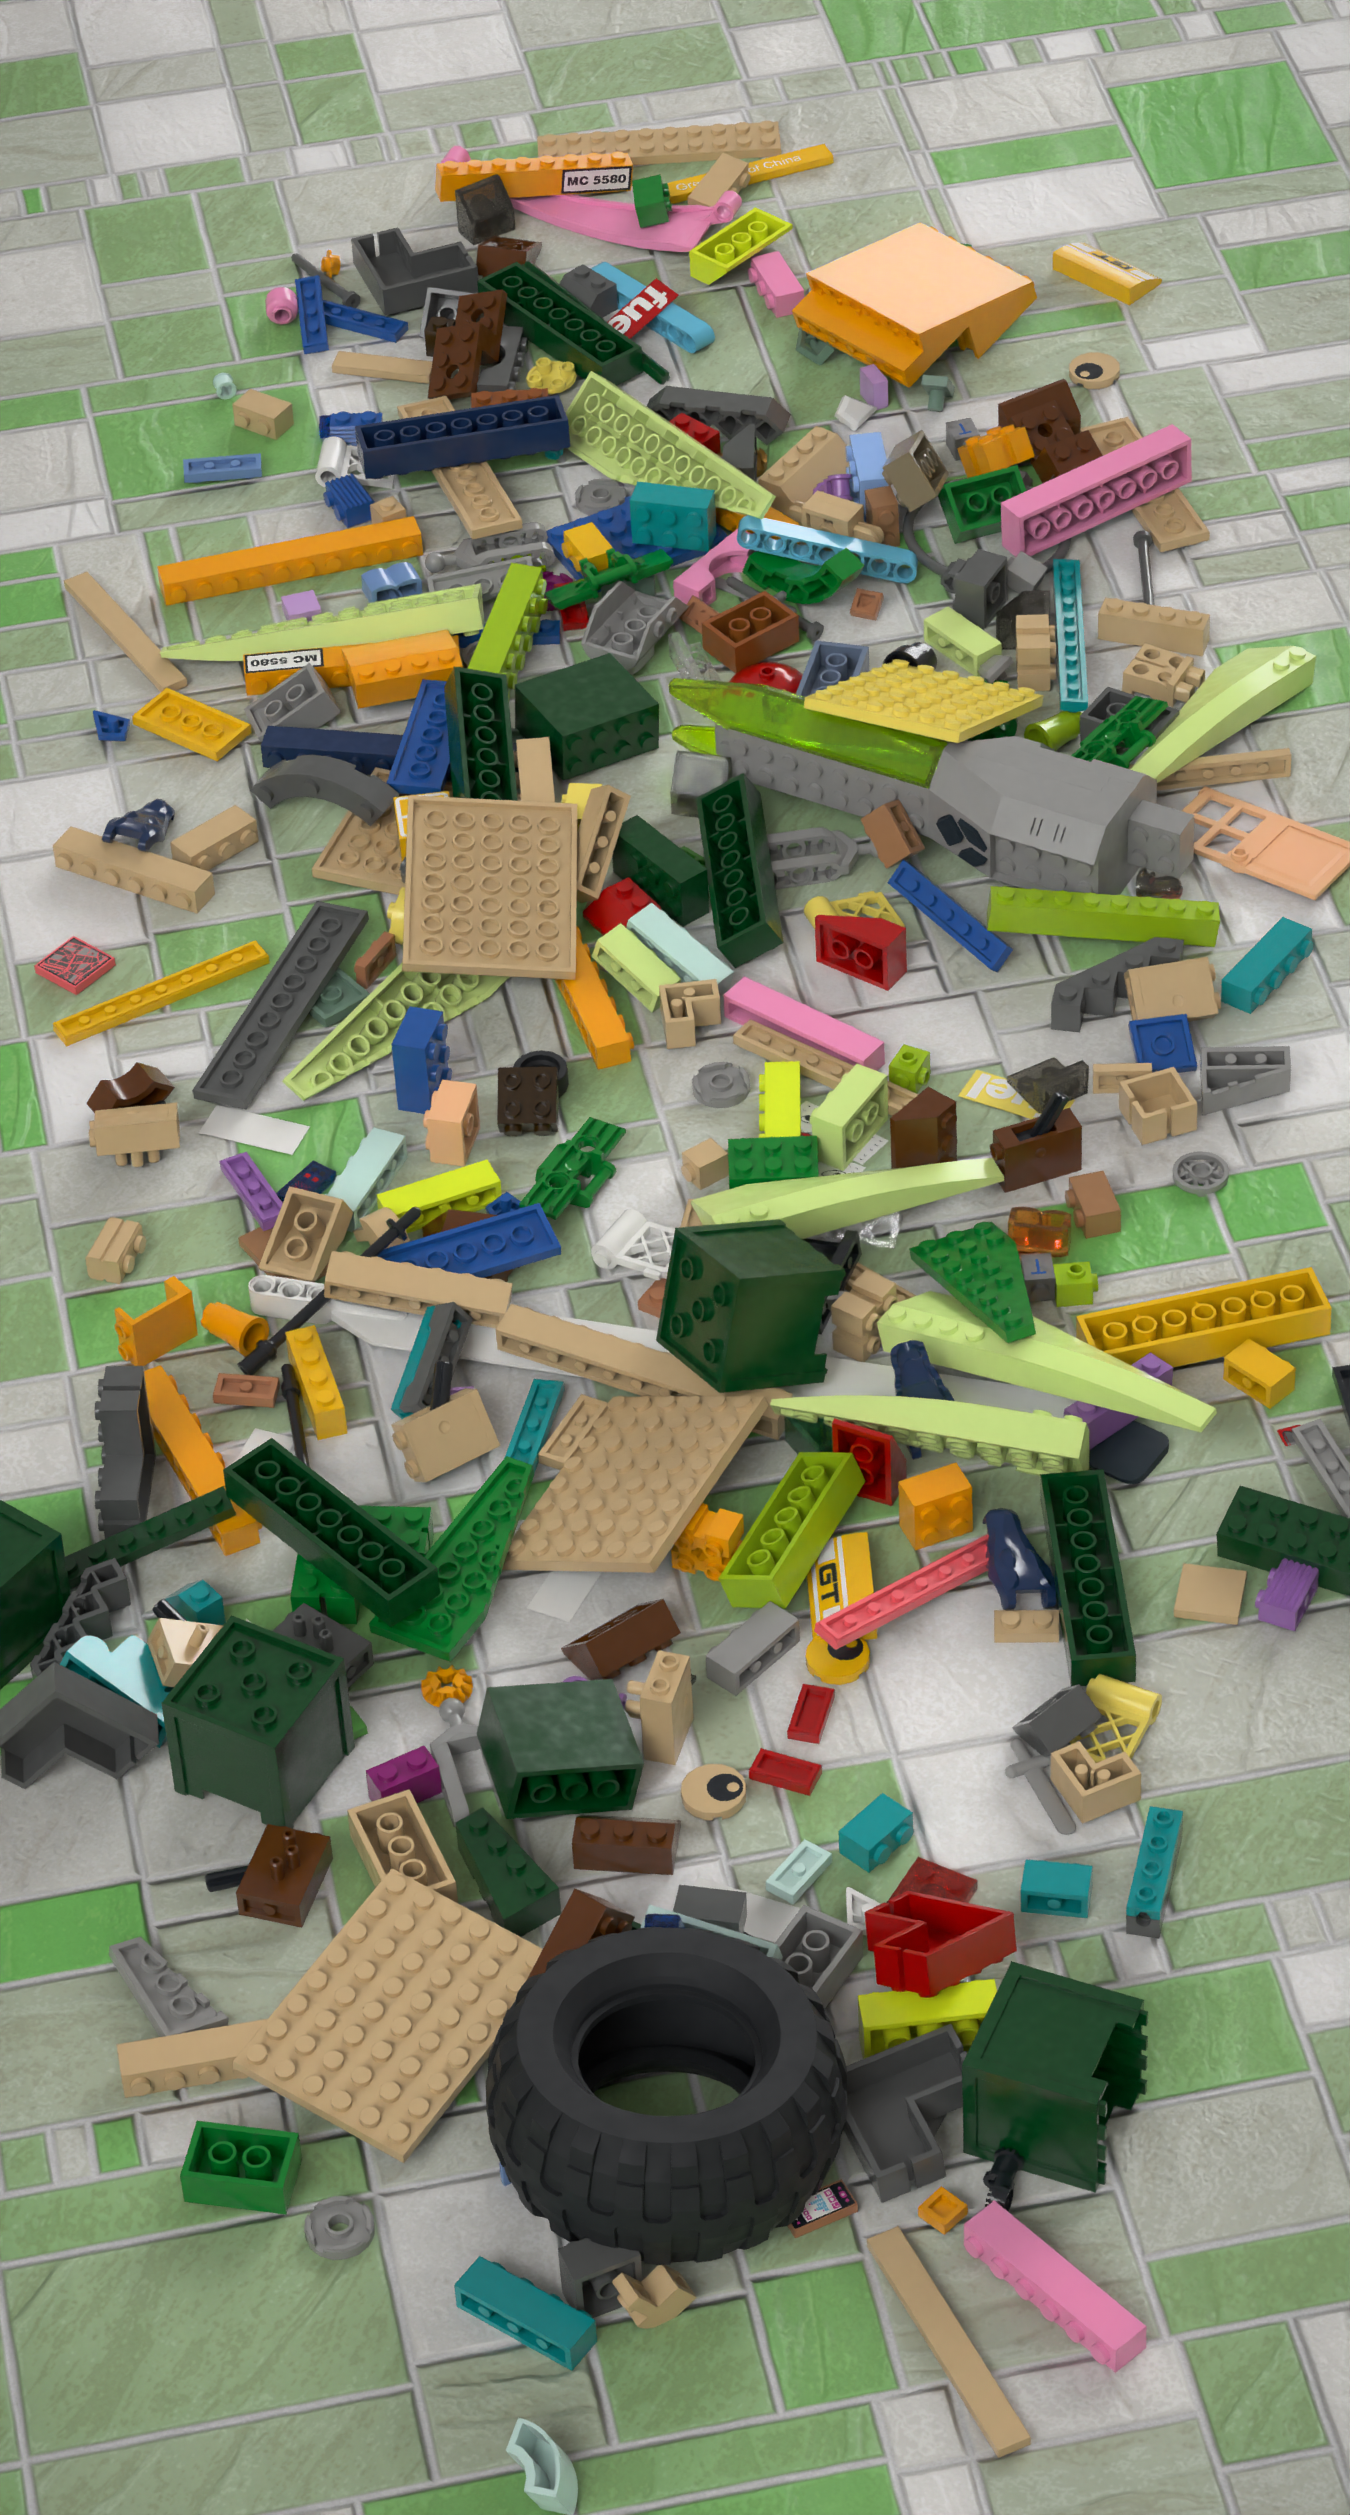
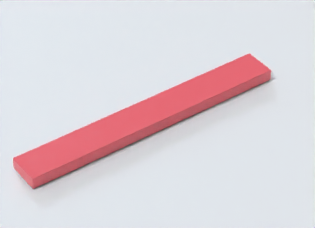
[814,1534,989,1650]

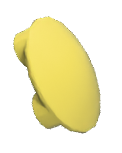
[526,357,577,394]

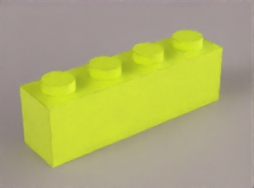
[759,1061,801,1138]
[376,1159,502,1233]

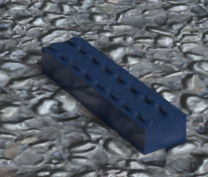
[355,395,570,479]

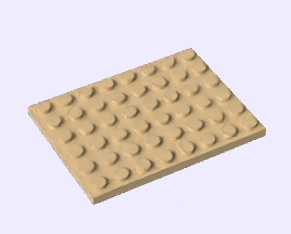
[402,795,577,980]
[502,1395,769,1573]
[233,1868,543,2163]

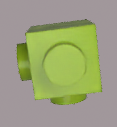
[889,1044,931,1094]
[1053,1261,1098,1307]

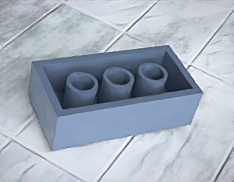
[796,640,870,697]

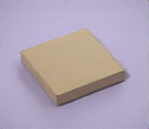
[1174,1563,1247,1625]

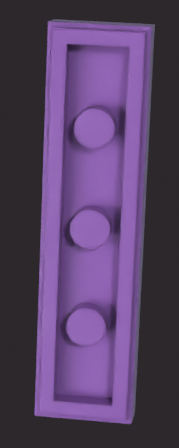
[219,1152,283,1231]

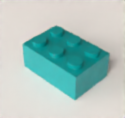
[630,481,717,552]

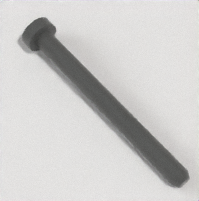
[291,253,360,308]
[1133,530,1154,605]
[726,577,824,641]

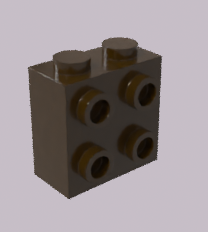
[497,1067,559,1136]

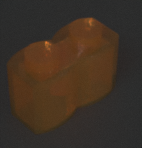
[1008,1207,1071,1257]

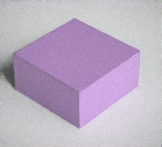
[860,364,888,410]
[281,590,322,622]

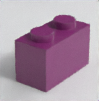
[366,1745,442,1803]

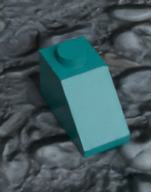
[164,1580,226,1625]

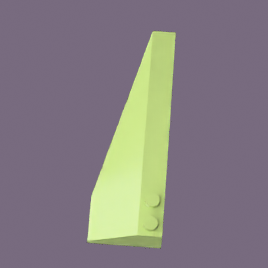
[691,1158,1004,1239]

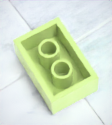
[810,1064,888,1171]

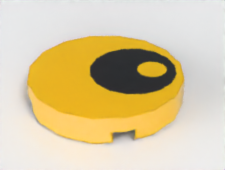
[805,1637,870,1685]

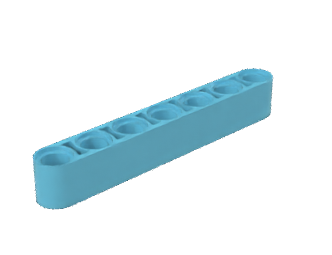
[590,262,715,353]
[737,515,918,583]

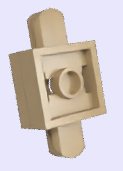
[785,490,884,556]

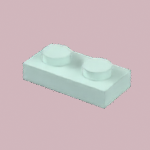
[766,1839,832,1904]

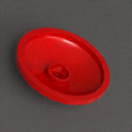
[727,662,803,699]

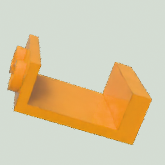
[114,1276,198,1366]

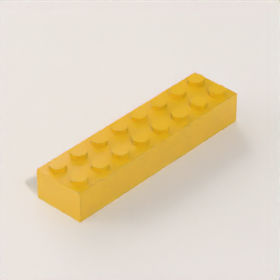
[1076,1267,1332,1367]

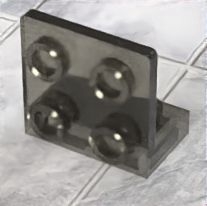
[1007,1057,1089,1113]

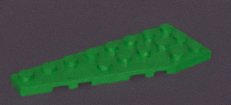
[909,1222,1036,1343]
[369,1456,534,1662]

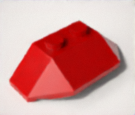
[582,877,662,936]

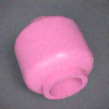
[265,287,298,325]

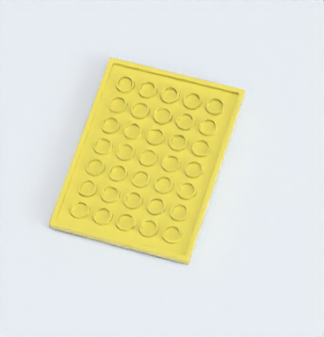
[804,659,1044,743]

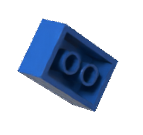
[391,1006,452,1114]

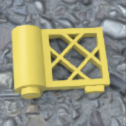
[804,891,905,929]
[1070,1674,1162,1763]

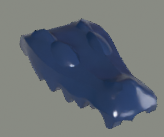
[102,799,175,852]
[890,1340,955,1460]
[983,1508,1056,1610]

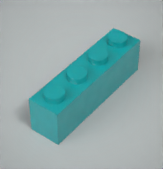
[1221,917,1314,1014]
[454,2256,597,2371]

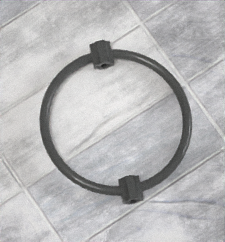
[903,470,1071,594]

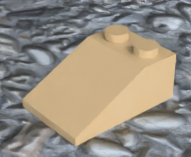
[258,1186,353,1282]

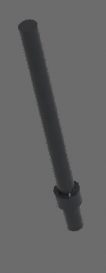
[281,1364,310,1467]

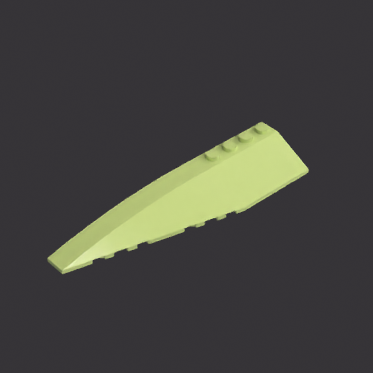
[566,371,776,519]
[160,583,484,661]
[877,1291,1217,1432]

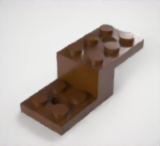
[427,290,507,400]
[1008,400,1103,484]

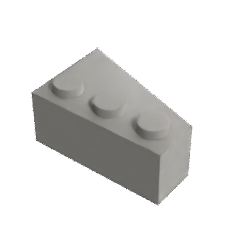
[1200,1046,1291,1116]

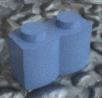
[361,562,423,603]

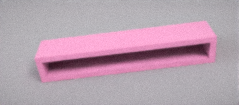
[723,976,885,1071]
[964,2200,1147,2373]

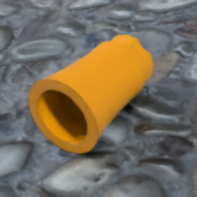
[201,1302,269,1357]

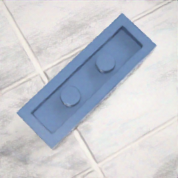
[183,453,262,483]

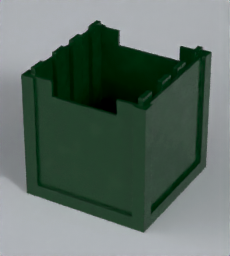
[656,1219,846,1393]
[0,1500,71,1690]
[161,1615,355,1829]
[962,1961,1148,2193]

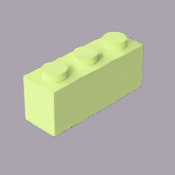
[924,606,1002,677]
[592,923,681,1013]

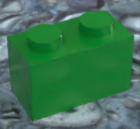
[632,174,672,228]

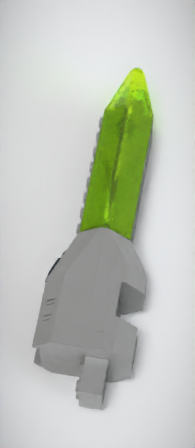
[669,678,1194,895]

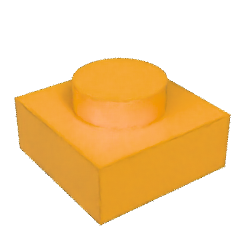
[918,2186,968,2235]

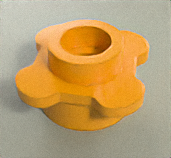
[321,250,340,278]

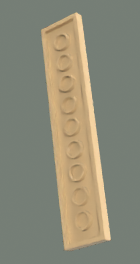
[537,121,781,165]
[397,396,523,540]

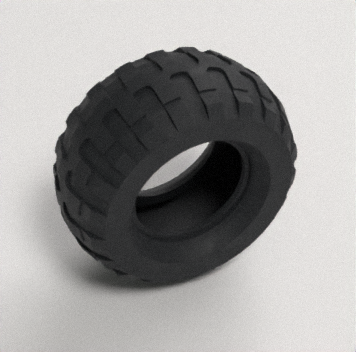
[486,1927,847,2265]

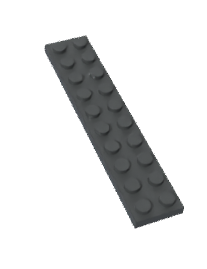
[192,901,369,1110]

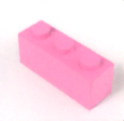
[748,251,804,318]

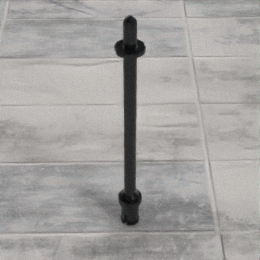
[237,1207,421,1376]

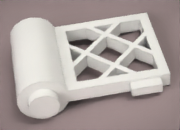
[315,437,395,489]
[591,1209,675,1280]

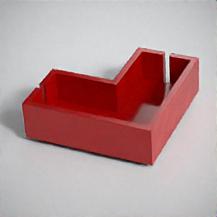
[864,1891,1017,1998]

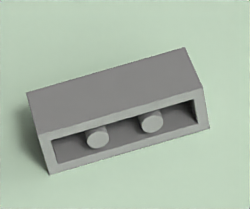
[706,1601,800,1696]

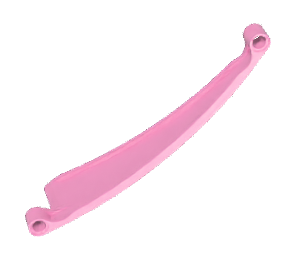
[441,146,742,252]

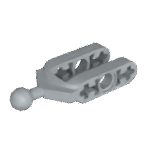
[425,522,555,573]
[767,827,879,889]
[430,1698,505,1827]

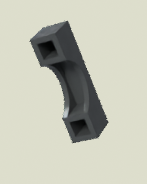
[477,326,528,392]

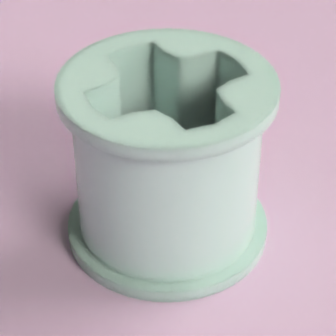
[213,373,237,400]

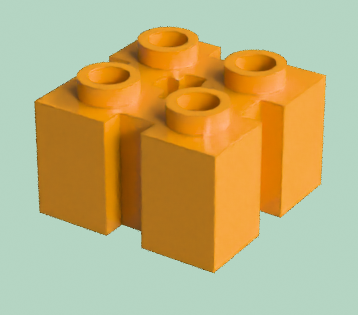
[957,424,1035,478]
[671,1503,744,1582]

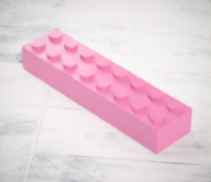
[1001,424,1192,557]

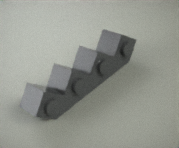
[647,386,791,445]
[1051,937,1184,1032]
[30,1558,131,1680]

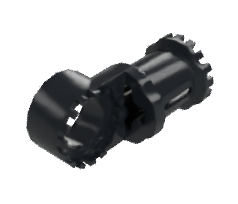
[983,2147,1025,2212]

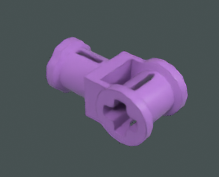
[813,474,854,501]

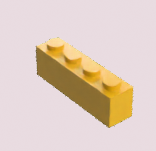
[285,1325,347,1440]

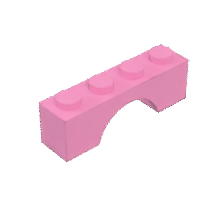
[673,529,756,605]

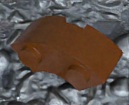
[86,1062,175,1113]

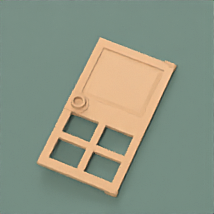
[1182,786,1350,900]

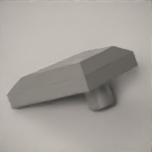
[978,655,1014,684]

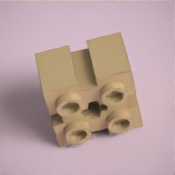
[1016,614,1056,691]
[831,1270,898,1362]

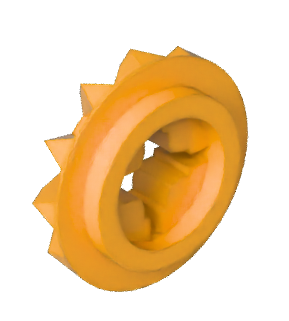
[421,1665,473,1707]

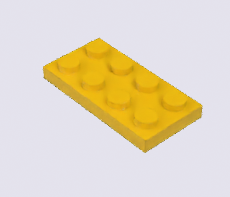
[132,688,252,761]

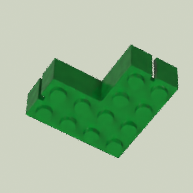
[290,1506,434,1625]

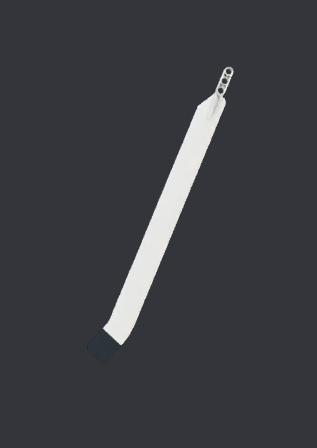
[248,1275,1169,1484]

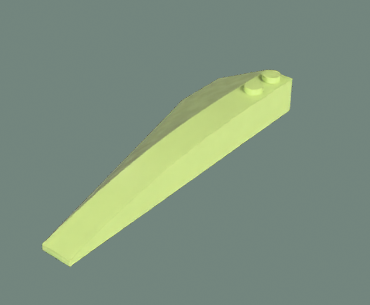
[1130,646,1316,783]
[282,963,510,1101]
[770,1395,1089,1476]

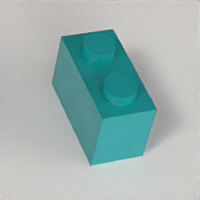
[838,1793,914,1873]
[1021,1859,1093,1918]

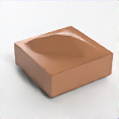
[850,588,884,621]

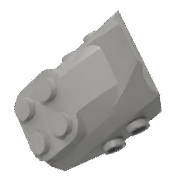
[581,581,689,675]

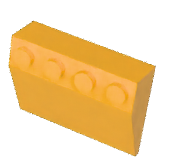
[342,629,463,709]

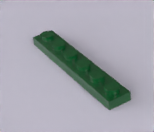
[65,1486,237,1589]

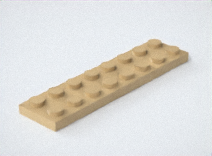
[1080,417,1210,552]

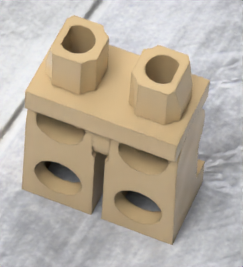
[1122,643,1205,707]

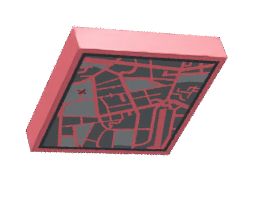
[34,936,116,995]

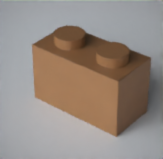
[865,485,900,547]
[860,799,925,869]
[1065,1171,1121,1239]

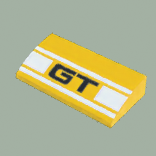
[1053,242,1162,305]
[807,1532,877,1640]

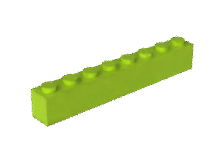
[987,886,1220,947]

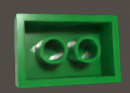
[938,465,1026,544]
[728,1136,819,1189]
[180,2121,302,2215]

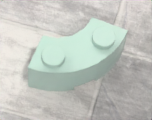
[506,2417,578,2515]

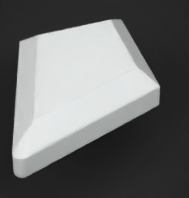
[834,395,877,431]
[846,1887,880,1935]

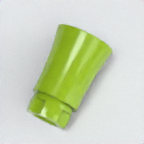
[1024,711,1082,751]

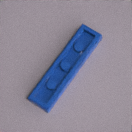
[295,275,329,354]
[323,300,408,343]

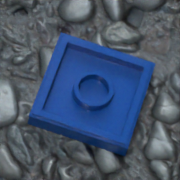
[1128,1014,1197,1073]

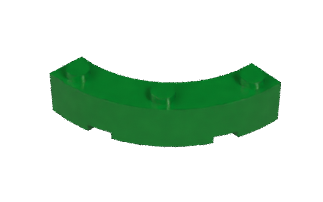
[742,548,865,604]

